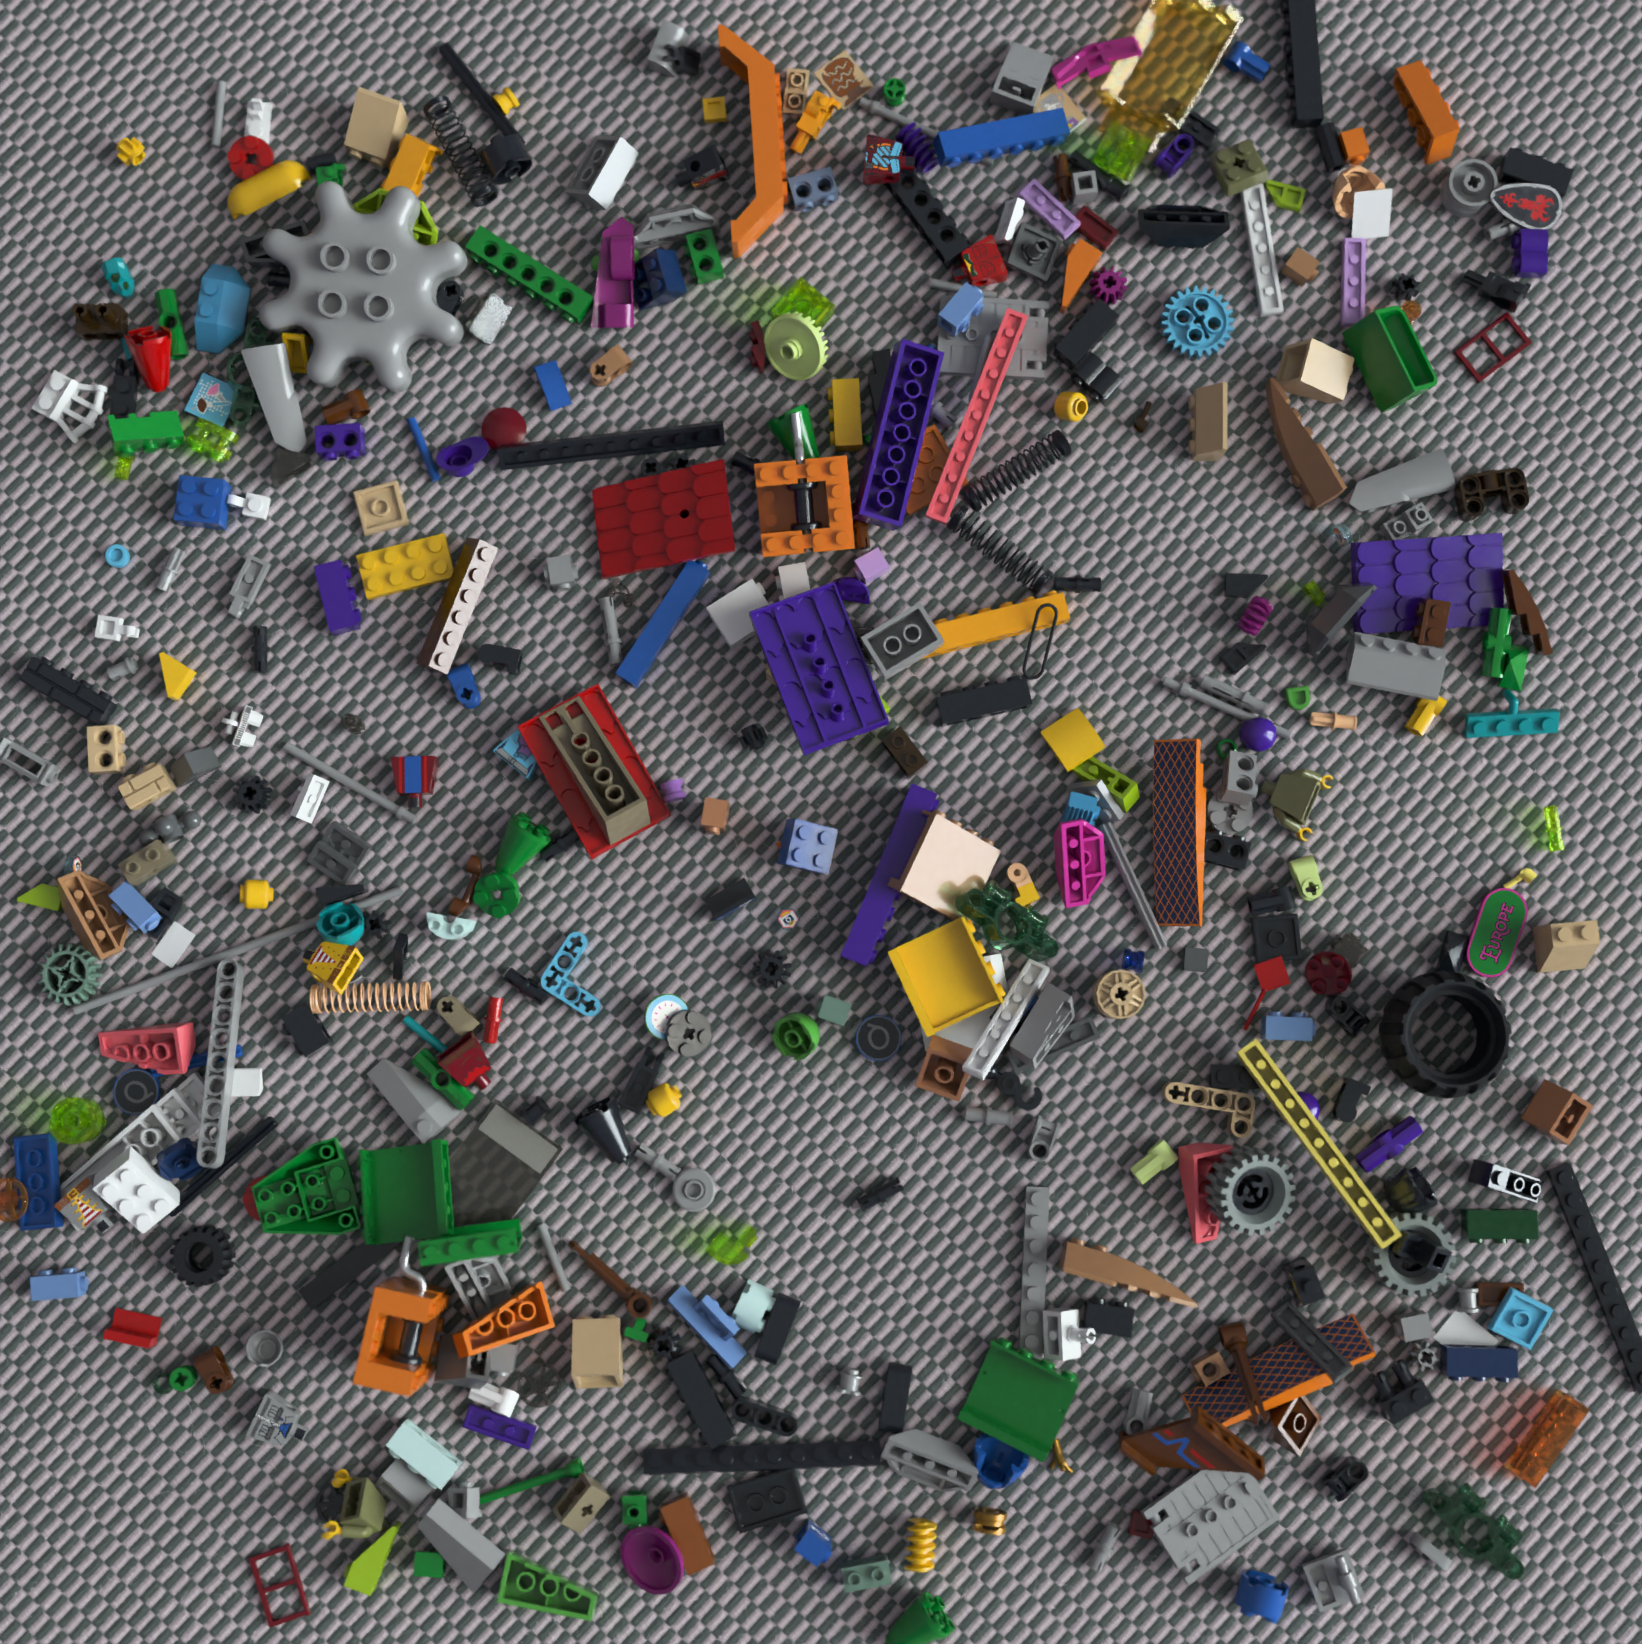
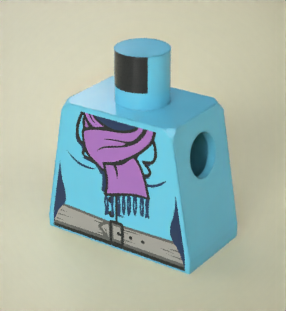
[493,729,538,781]

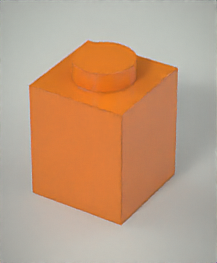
[1338,127,1370,166]

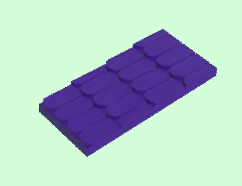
[1351,533,1504,634]
[749,581,889,756]

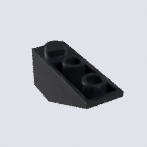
[1468,1159,1543,1203]

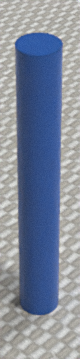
[407,417,441,482]

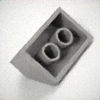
[564,135,639,210]

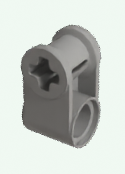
[1027,1115,1061,1162]

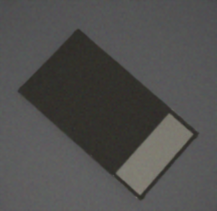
[423,1099,563,1241]

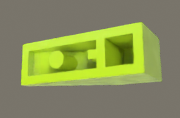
[1071,756,1140,813]
[343,1521,402,1596]

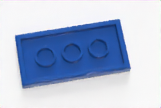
[13,1132,63,1231]

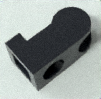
[478,644,523,675]
[1332,1078,1371,1122]

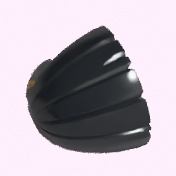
[1383,1166,1438,1213]

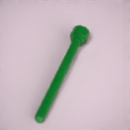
[479,1457,585,1505]

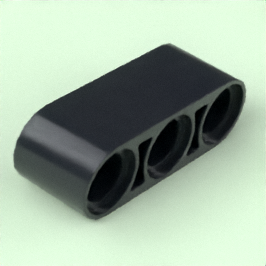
[754,1292,801,1366]
[878,1362,912,1434]
[731,1396,798,1437]

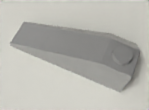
[367,1058,463,1144]

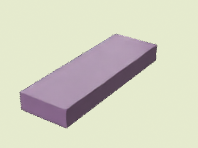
[1018,179,1081,240]

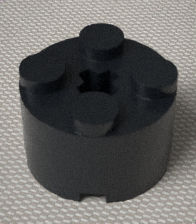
[478,133,532,185]

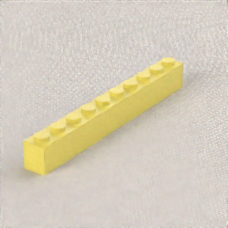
[1235,1038,1402,1249]

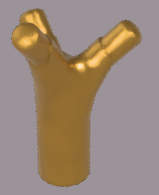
[1049,1438,1073,1474]

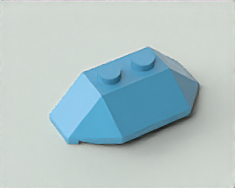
[194,264,251,354]

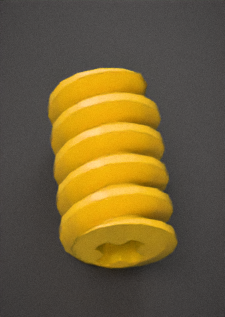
[904,1518,937,1572]

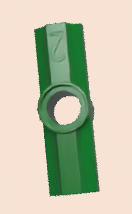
[154,288,189,360]
[1481,608,1512,678]
[411,1047,475,1111]

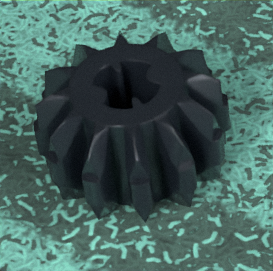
[233,775,273,814]
[753,950,792,989]

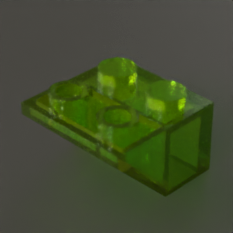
[1092,119,1153,181]

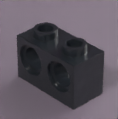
[1204,829,1252,871]

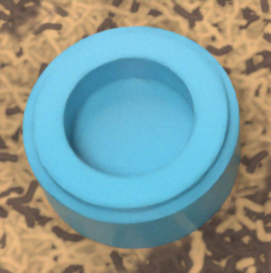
[105,544,130,568]

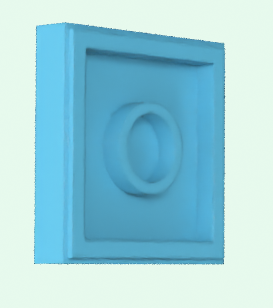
[1487,1287,1554,1350]

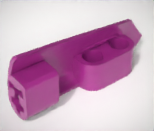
[591,216,635,328]

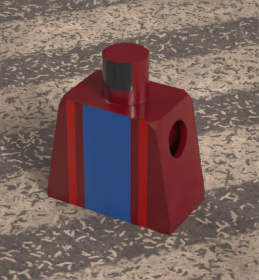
[391,756,439,809]

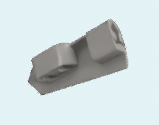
[241,343,307,454]
[1348,448,1455,513]

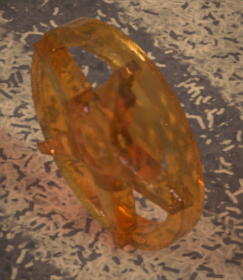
[0,1177,28,1222]

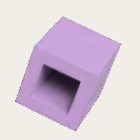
[853,547,890,584]

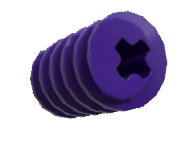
[895,122,939,173]

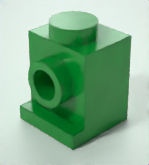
[622,1491,648,1529]

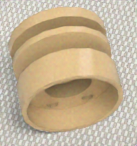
[1092,970,1146,1019]

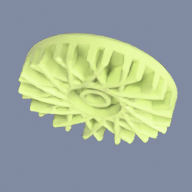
[764,311,828,381]

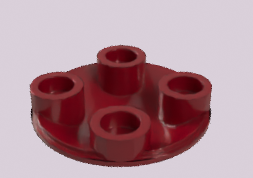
[481,407,527,451]
[1305,951,1352,995]

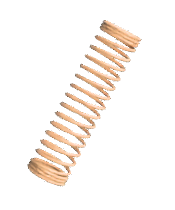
[310,981,431,1014]

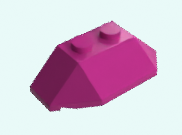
[1054,819,1106,908]

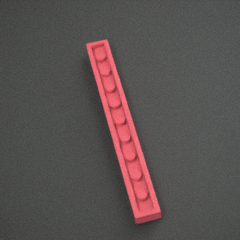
[925,308,1028,525]

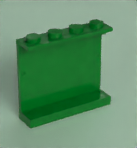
[357,1139,455,1246]
[418,1217,523,1266]
[957,1337,1081,1463]

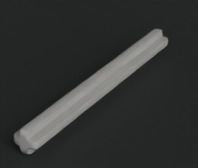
[1099,822,1167,950]

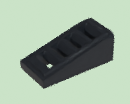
[315,884,369,907]

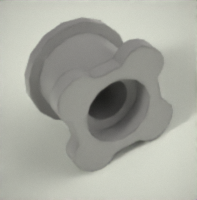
[836,1367,863,1396]

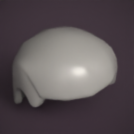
[245,1329,284,1367]

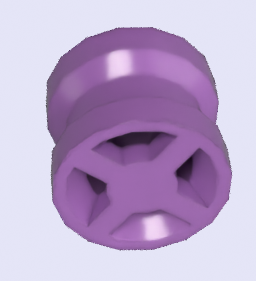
[660,779,686,803]

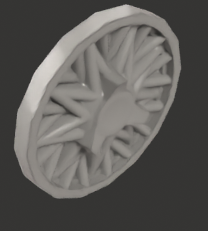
[673,1168,716,1212]

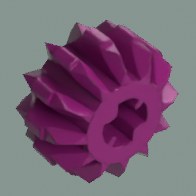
[1089,266,1128,305]
[1238,595,1273,636]

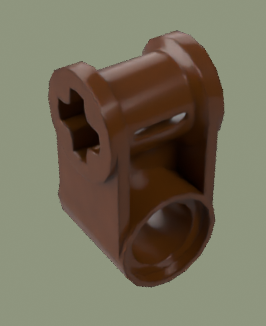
[193,1345,234,1394]

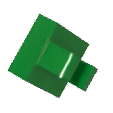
[624,1318,649,1343]

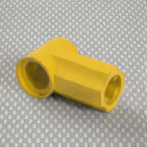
[1404,696,1447,737]

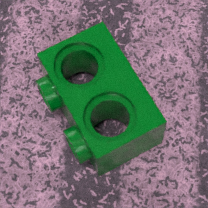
[683,228,724,285]

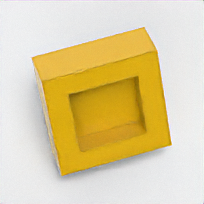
[702,96,727,124]

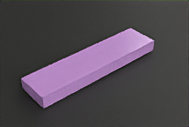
[1340,238,1366,327]

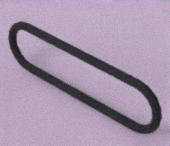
[1022,603,1058,679]

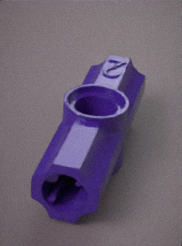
[1354,1116,1423,1173]

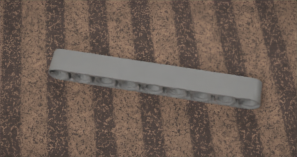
[197,959,244,1169]

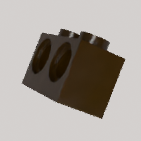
[881,726,928,779]

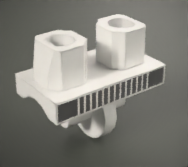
[221,705,263,747]

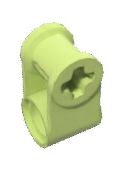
[1288,855,1323,901]

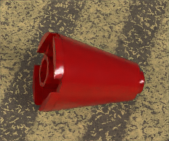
[124,326,172,392]

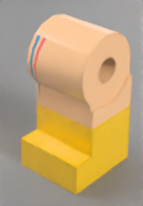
[1006,863,1040,909]

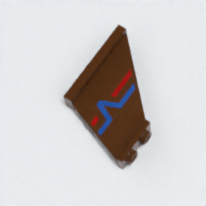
[1118,1405,1265,1481]

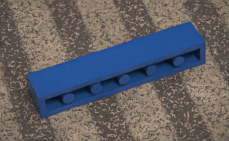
[933,108,1070,168]

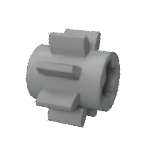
[1408,1341,1440,1371]

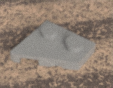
[1066,779,1124,822]

